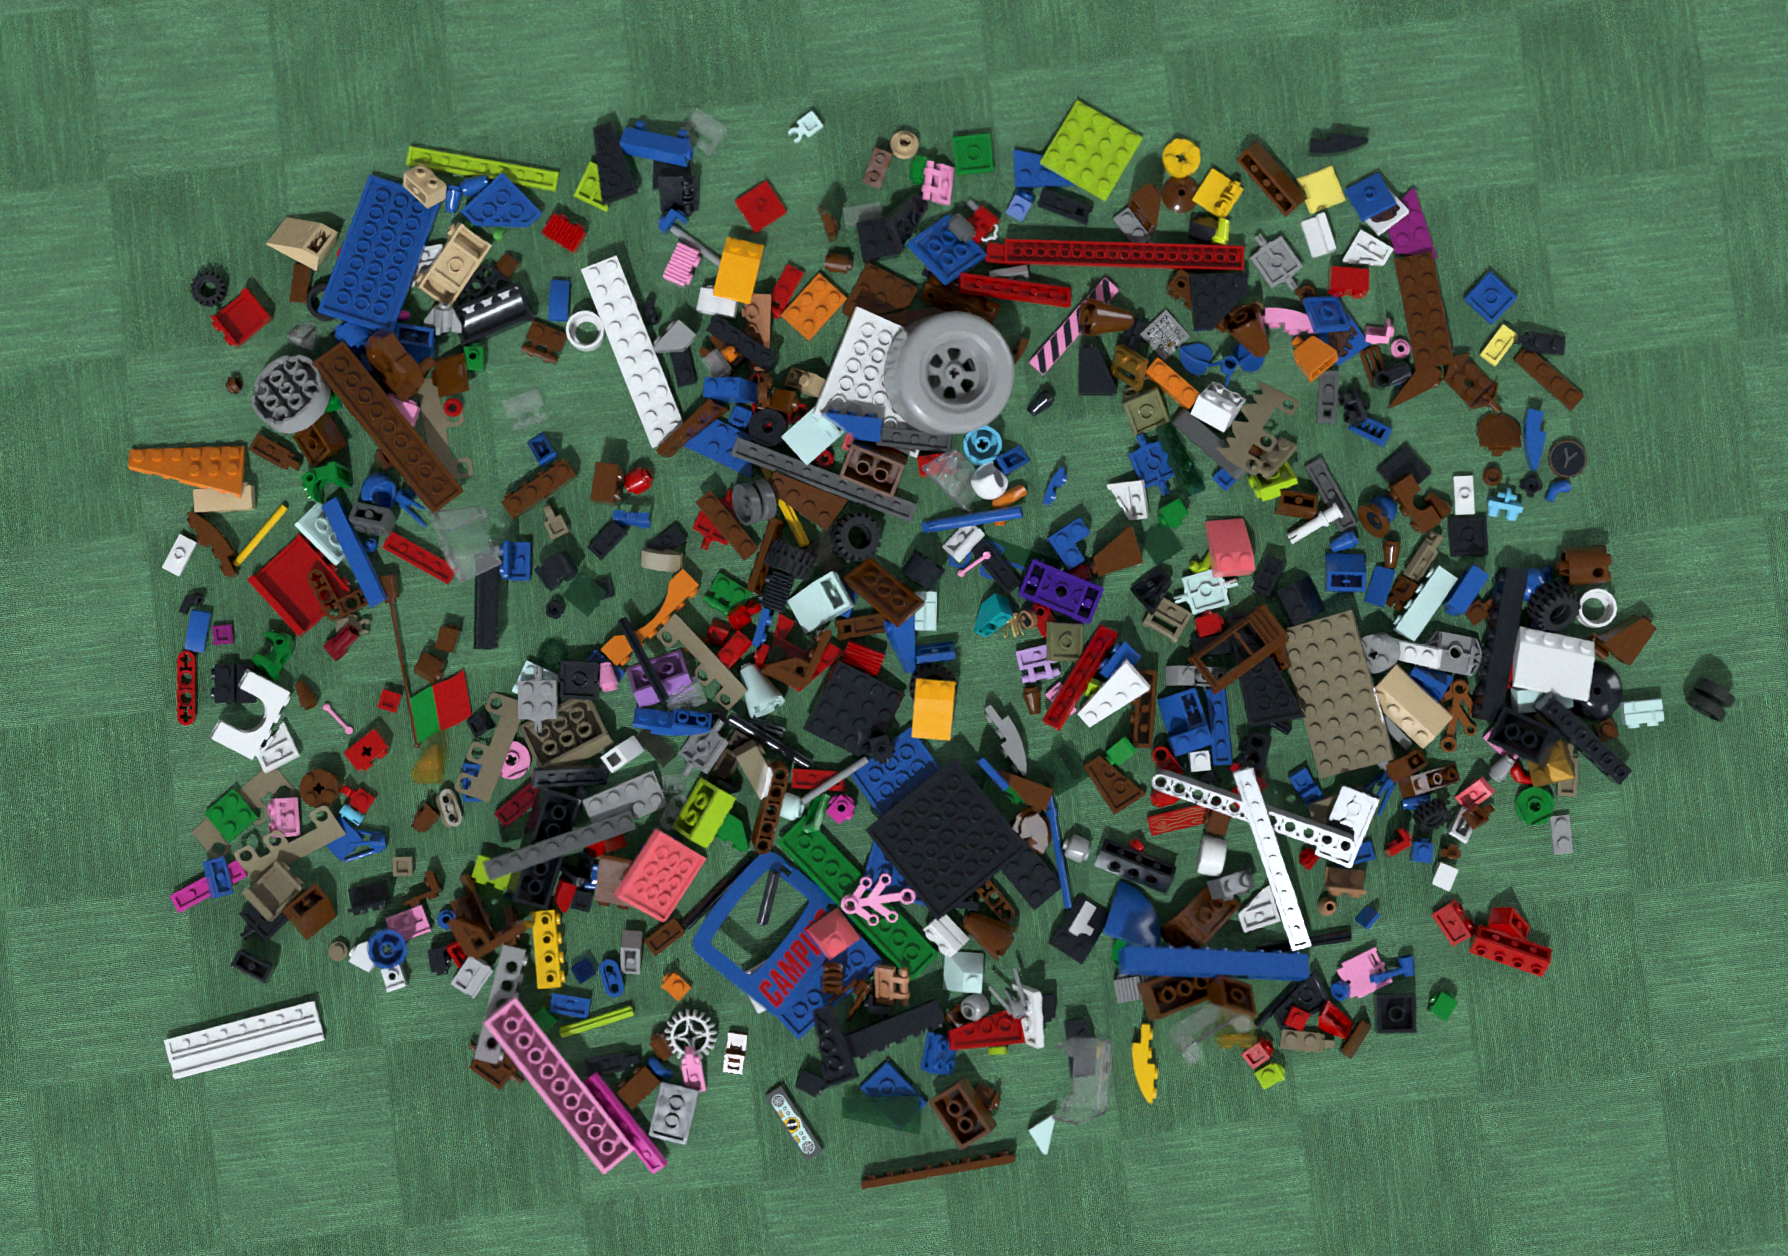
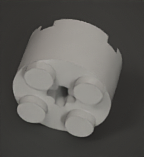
[1361,632,1401,673]

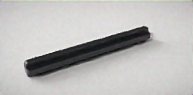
[618,617,669,703]
[727,713,812,769]
[683,856,754,929]
[1256,931,1352,953]

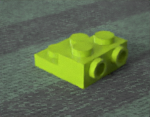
[1247,461,1298,502]

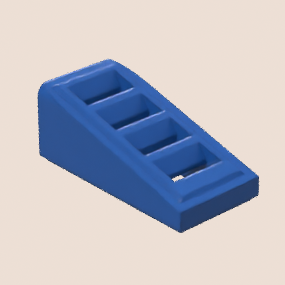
[1348,416,1392,448]

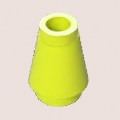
[1211,218,1230,245]

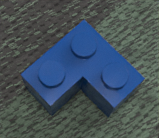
[1047,517,1090,571]

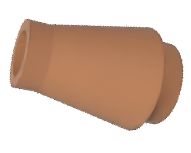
[1317,897,1337,916]

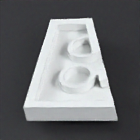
[1012,983,1044,1049]

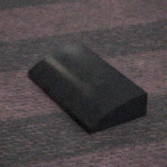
[454,282,536,347]

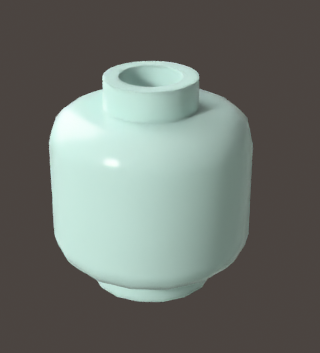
[780,793,805,820]

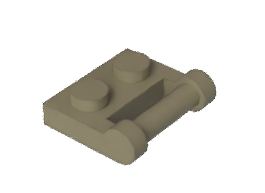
[1142,598,1192,644]

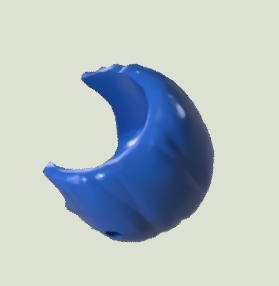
[361,472,397,508]

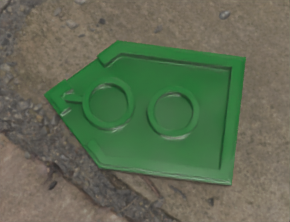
[982,771,1030,823]

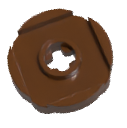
[757,371,772,409]

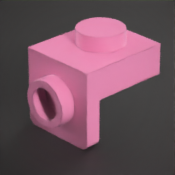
[1364,318,1394,344]

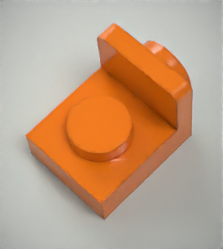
[661,972,692,1002]

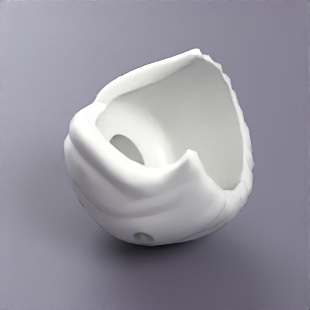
[971,461,1008,500]

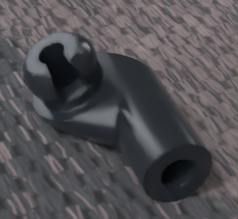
[643,297,660,325]

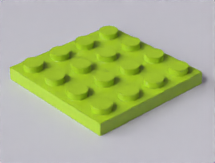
[1039,100,1143,202]

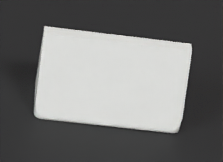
[942,525,985,562]

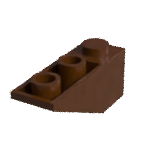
[1397,763,1460,798]

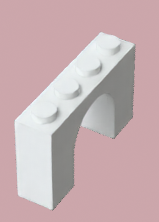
[209,669,291,760]

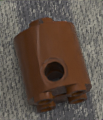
[1556,545,1612,586]

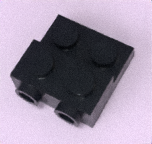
[211,664,256,703]

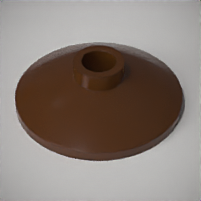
[1161,176,1199,213]

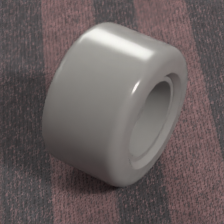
[884,312,1015,435]

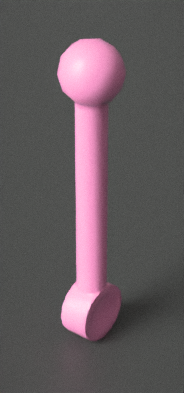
[957,551,991,577]
[323,703,353,734]

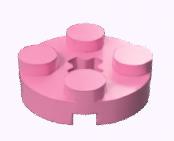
[500,741,531,779]

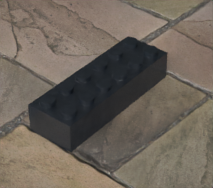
[504,788,582,910]
[844,998,945,1060]

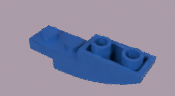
[632,707,712,736]

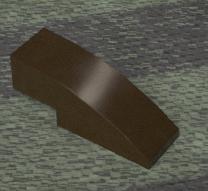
[708,728,754,784]

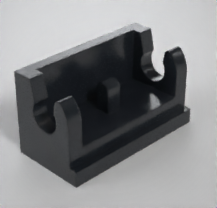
[1252,554,1287,600]

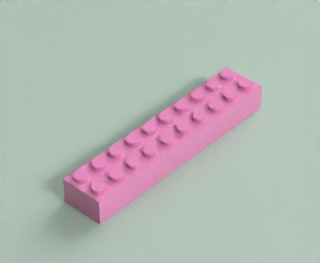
[482,997,634,1174]

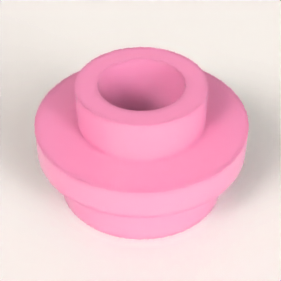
[1391,339,1410,359]

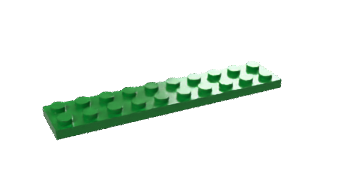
[777,816,939,981]

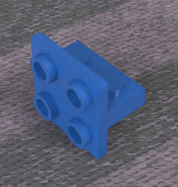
[1410,664,1453,702]
[920,1031,957,1075]

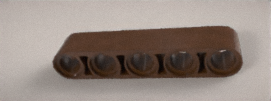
[751,760,789,855]

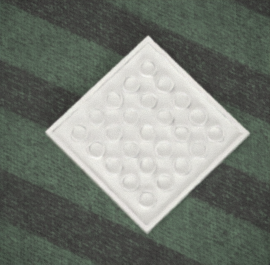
[812,307,960,458]

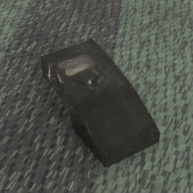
[636,729,677,767]

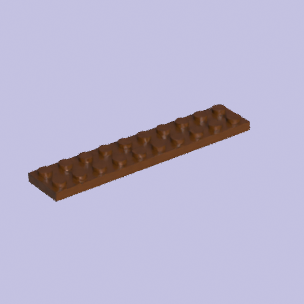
[312,341,464,515]

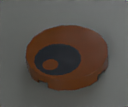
[1357,502,1390,538]

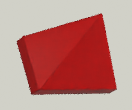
[1318,1001,1353,1039]

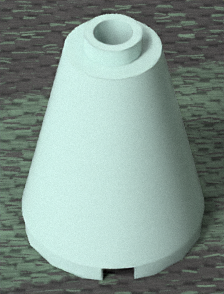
[739,663,785,718]

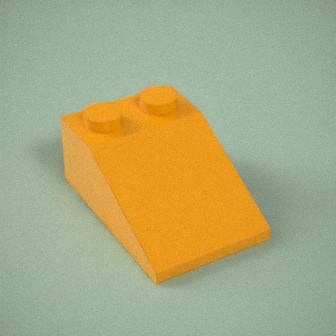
[713,237,764,304]
[912,679,955,740]

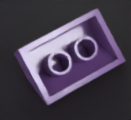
[626,649,694,708]

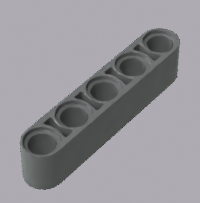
[1171,408,1251,482]

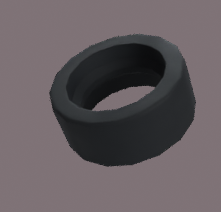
[306,284,336,321]

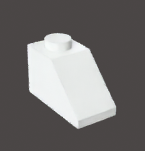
[349,942,386,972]

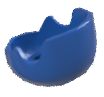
[1370,495,1397,524]

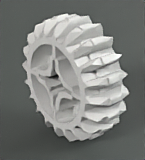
[665,1009,717,1059]

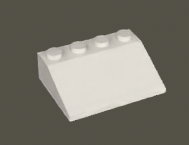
[1513,626,1595,701]

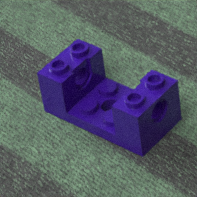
[1017,559,1104,625]

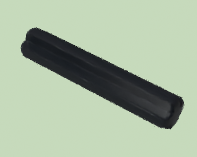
[757,870,780,926]

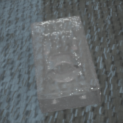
[843,202,883,228]

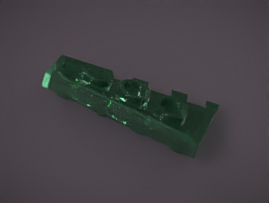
[1155,422,1206,501]
[841,1095,920,1135]

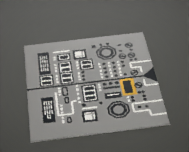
[1140,310,1190,361]

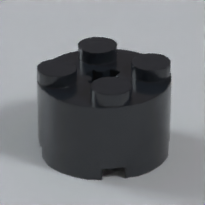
[534,549,579,592]
[900,549,946,592]

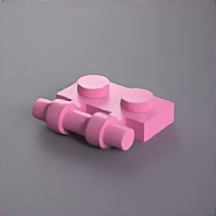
[921,161,954,206]

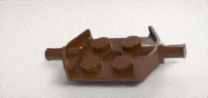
[1442,353,1503,414]

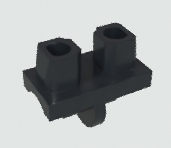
[1338,388,1371,427]

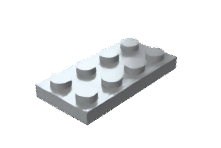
[582,770,668,823]

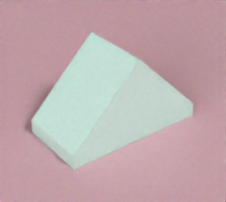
[1028,1114,1055,1155]

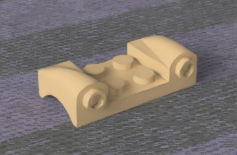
[414,223,492,306]

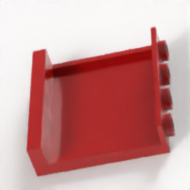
[247,533,353,637]

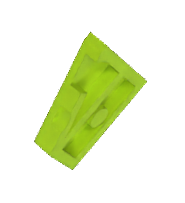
[574,162,608,213]

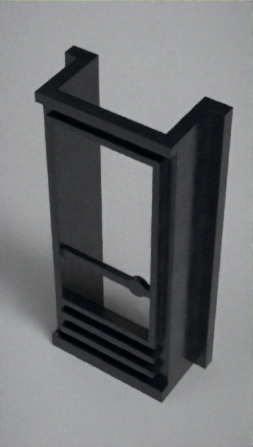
[473,554,500,650]

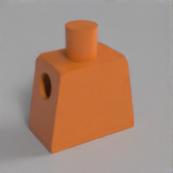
[1291,336,1338,382]

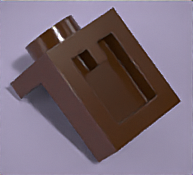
[975,1083,1001,1112]

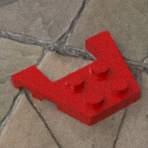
[768,614,844,692]

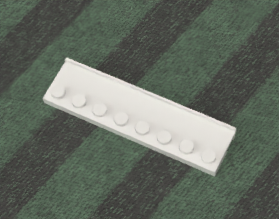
[164,1001,325,1079]

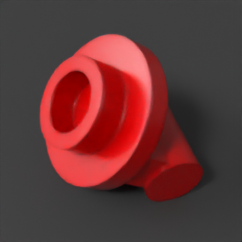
[1299,848,1320,871]

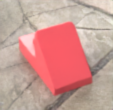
[1455,776,1495,809]

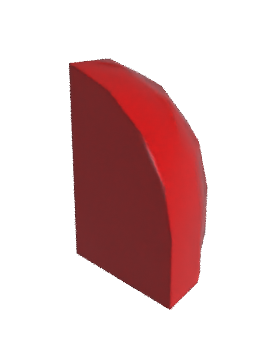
[555,877,577,913]

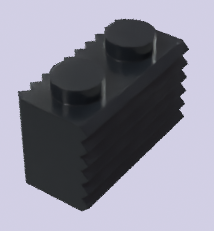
[758,569,795,614]
[230,949,277,984]

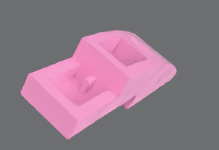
[1261,308,1318,335]

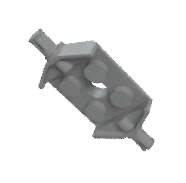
[1413,631,1483,677]

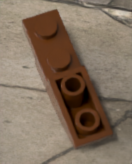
[187,511,239,578]

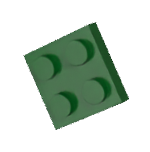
[952,133,994,176]
[204,788,259,843]

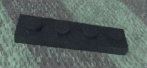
[706,314,779,372]
[531,764,609,788]

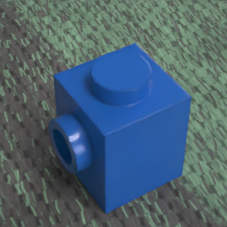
[1409,838,1434,863]

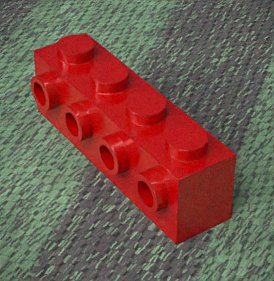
[1469,924,1552,977]

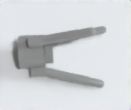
[988,968,1028,1019]

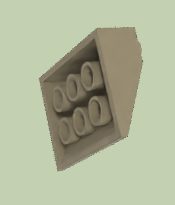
[519,699,615,767]

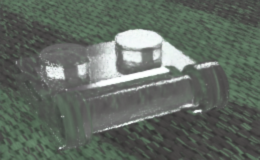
[681,108,728,157]

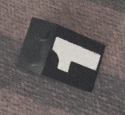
[1049,894,1109,964]

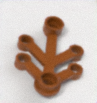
[1439,679,1477,752]

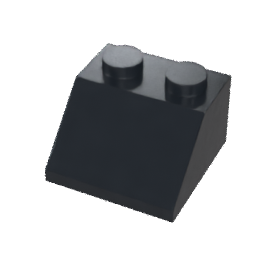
[1274,576,1326,627]

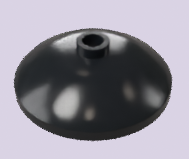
[1570,663,1623,720]

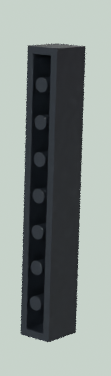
[1471,567,1528,722]

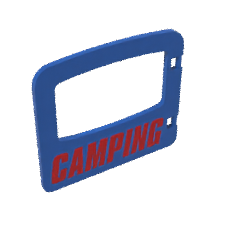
[693,852,854,1017]

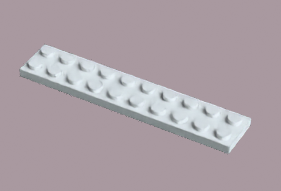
[581,256,683,448]

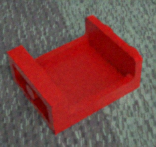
[210,287,273,348]

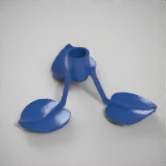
[1179,343,1265,420]

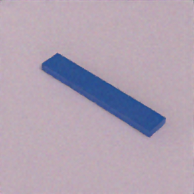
[322,497,388,608]

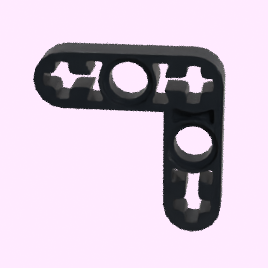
[454,264,513,307]

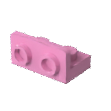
[267,797,300,838]

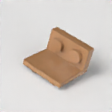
[1323,867,1367,898]

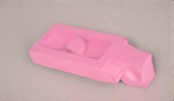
[681,1046,706,1092]

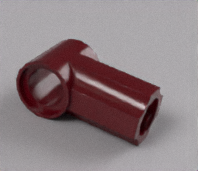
[323,624,360,662]

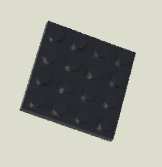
[802,660,905,762]

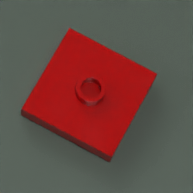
[734,181,787,234]

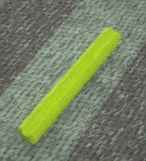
[559,1005,634,1038]

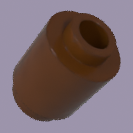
[824,253,853,274]
[649,1032,676,1061]

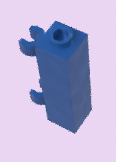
[619,120,694,167]

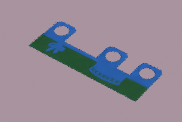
[949,535,1060,580]

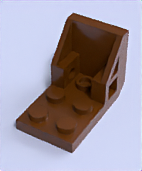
[759,628,833,688]
[1160,878,1241,950]
[447,916,534,959]

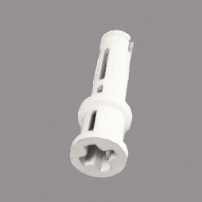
[1287,502,1344,544]

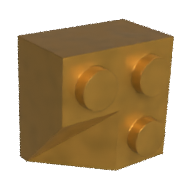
[1527,740,1576,787]

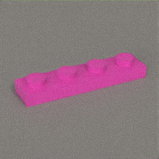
[170,860,248,913]

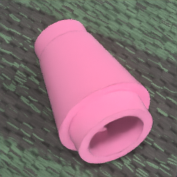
[599,662,619,692]

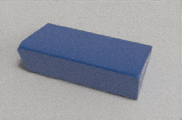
[1364,565,1395,607]
[202,856,234,899]

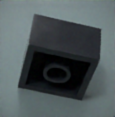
[856,218,900,264]
[1373,992,1417,1034]

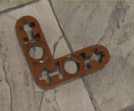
[307,569,369,621]

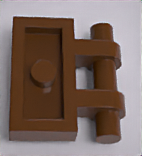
[521,321,567,364]

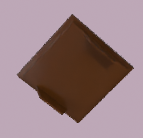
[431,353,469,398]

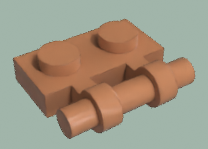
[875,964,910,1006]

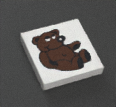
[1365,190,1409,236]

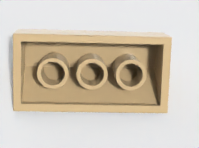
[1374,664,1453,749]

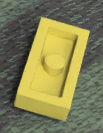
[1479,324,1517,367]

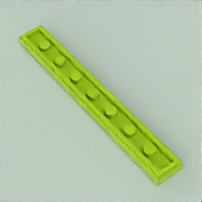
[406,146,560,192]

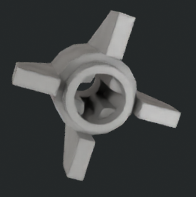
[424,302,462,335]

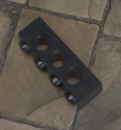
[1094,838,1177,894]

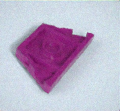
[1387,189,1437,260]

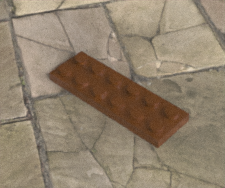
[1394,252,1454,370]

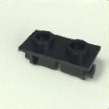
[1120,317,1148,353]

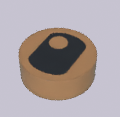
[1019,609,1038,629]

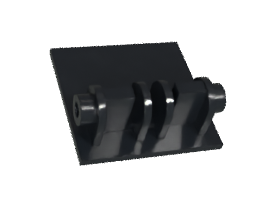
[658,176,699,216]

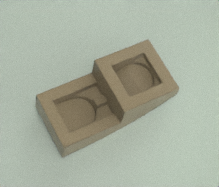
[641,547,682,572]

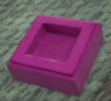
[212,624,234,645]

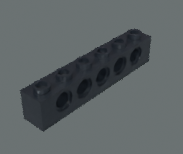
[1532,693,1632,785]

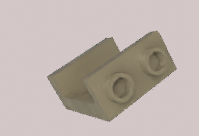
[242,861,306,922]

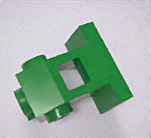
[301,461,352,503]
[252,630,294,682]

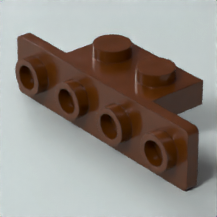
[450,873,497,935]

